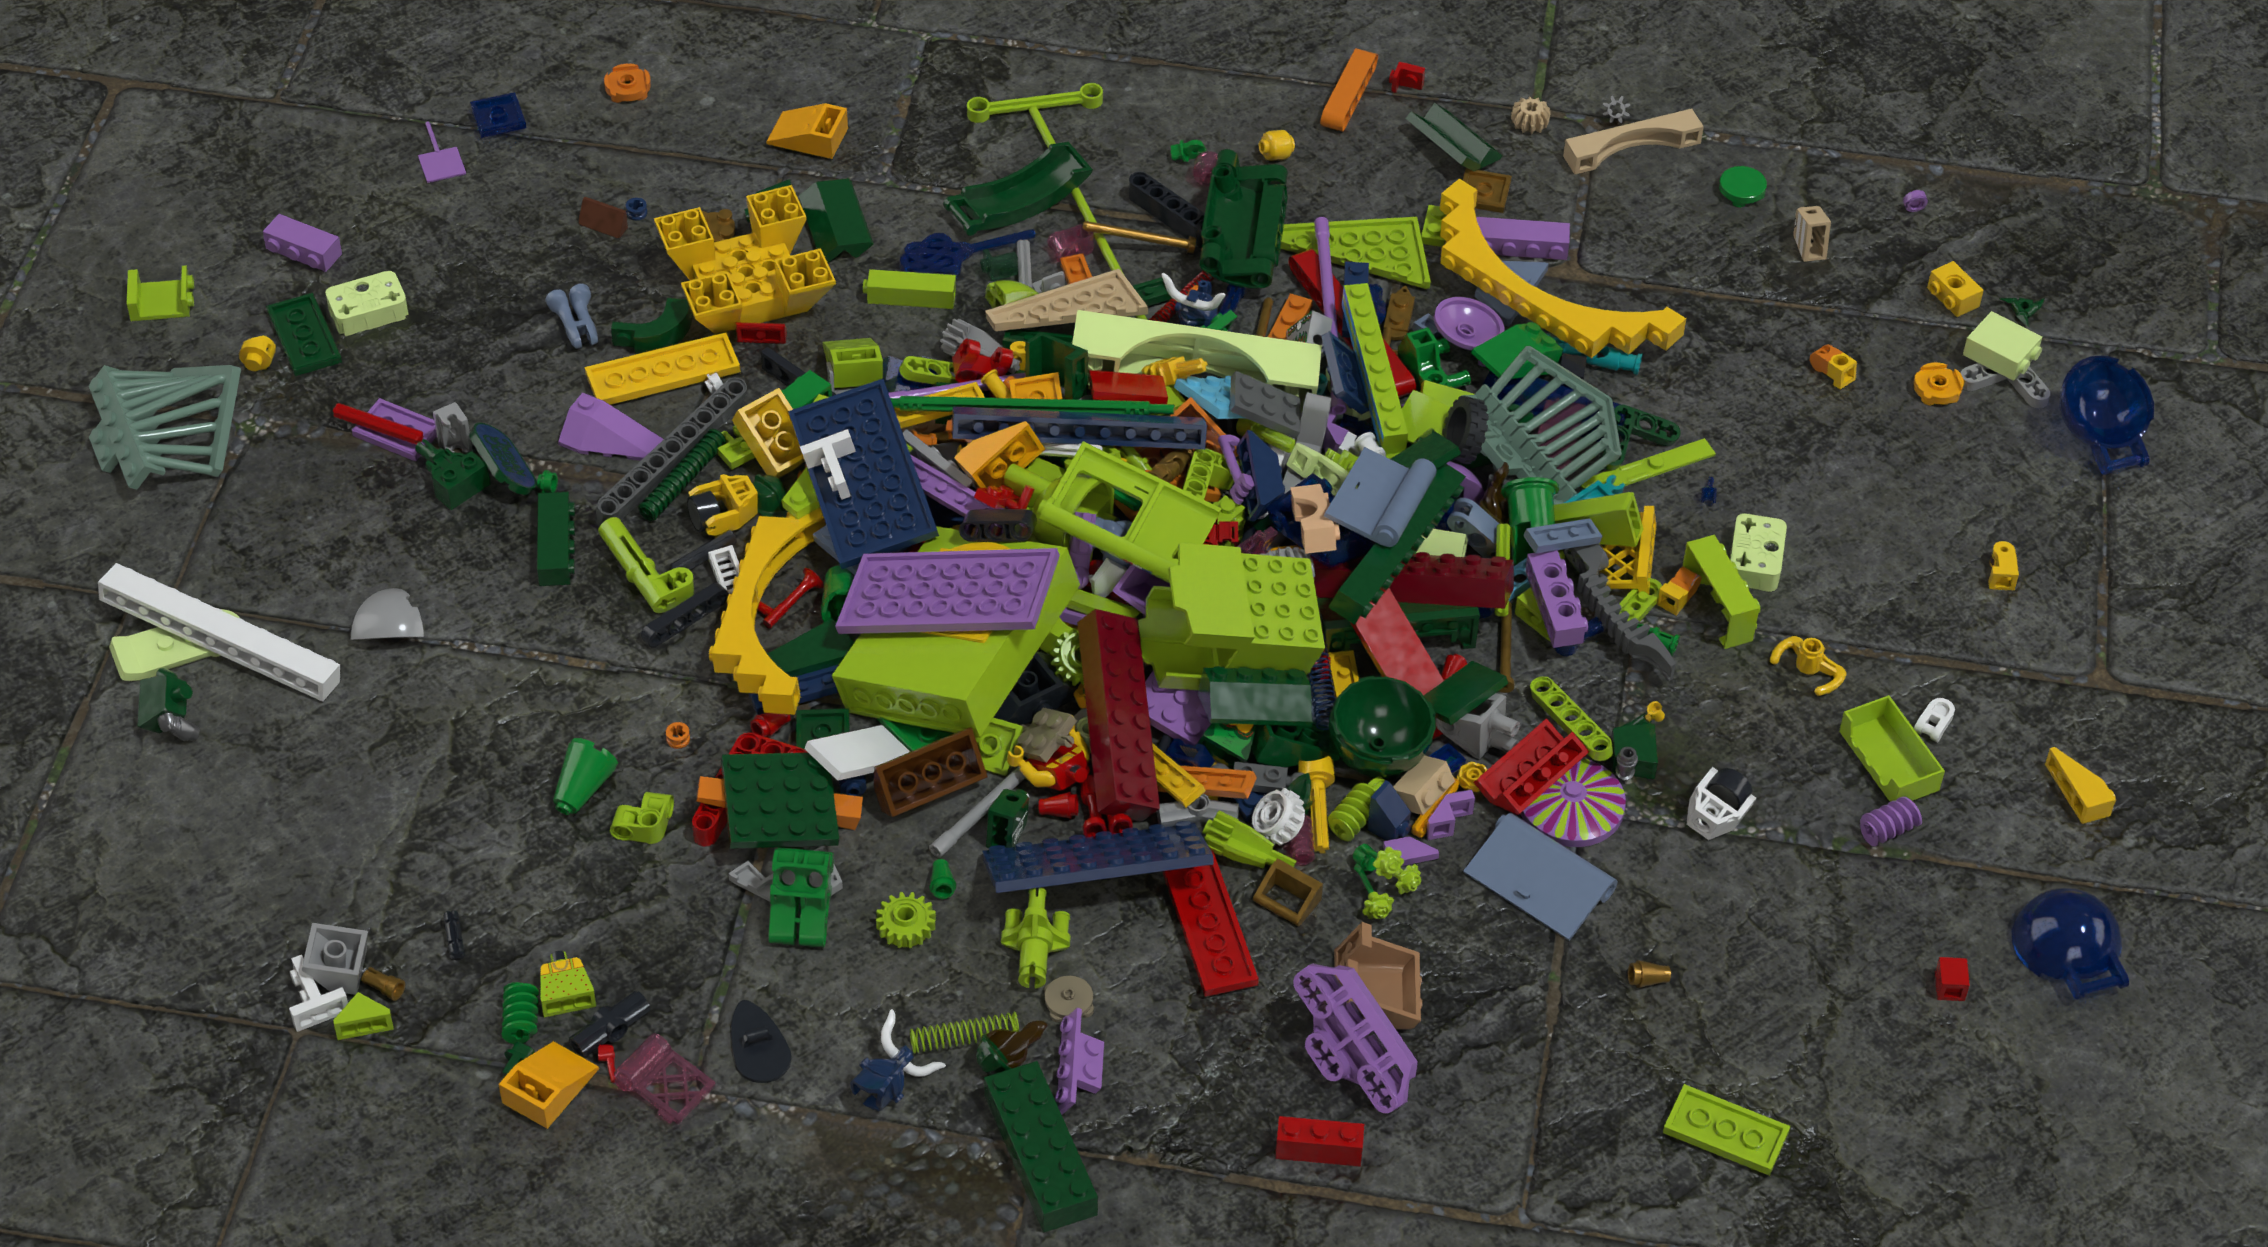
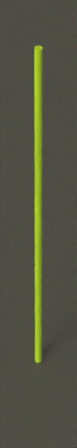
[1029,106,1175,385]

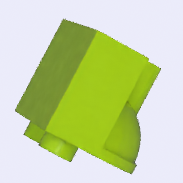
[1004,457,1120,562]

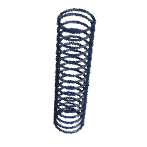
[1308,633,1336,730]

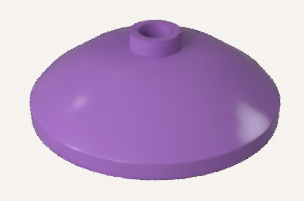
[1434,297,1505,351]

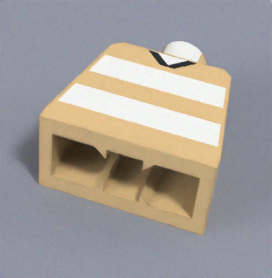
[1794,206,1831,262]

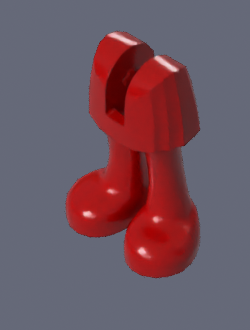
[1081,774,1133,838]

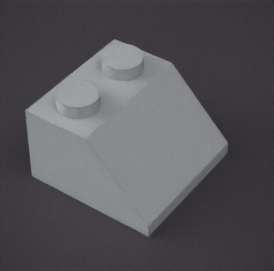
[302,923,368,995]

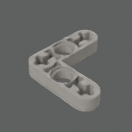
[1961,363,2050,408]

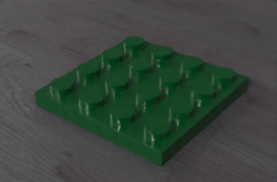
[721,753,839,849]

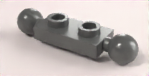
[1211,762,1304,793]

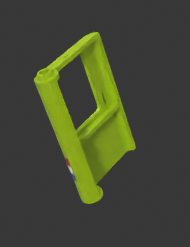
[1037,441,1221,583]

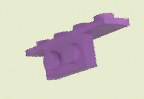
[1055,1008,1104,1115]

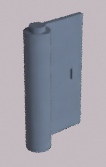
[1324,447,1436,547]
[1463,813,1618,941]

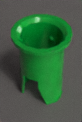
[1501,477,1559,566]

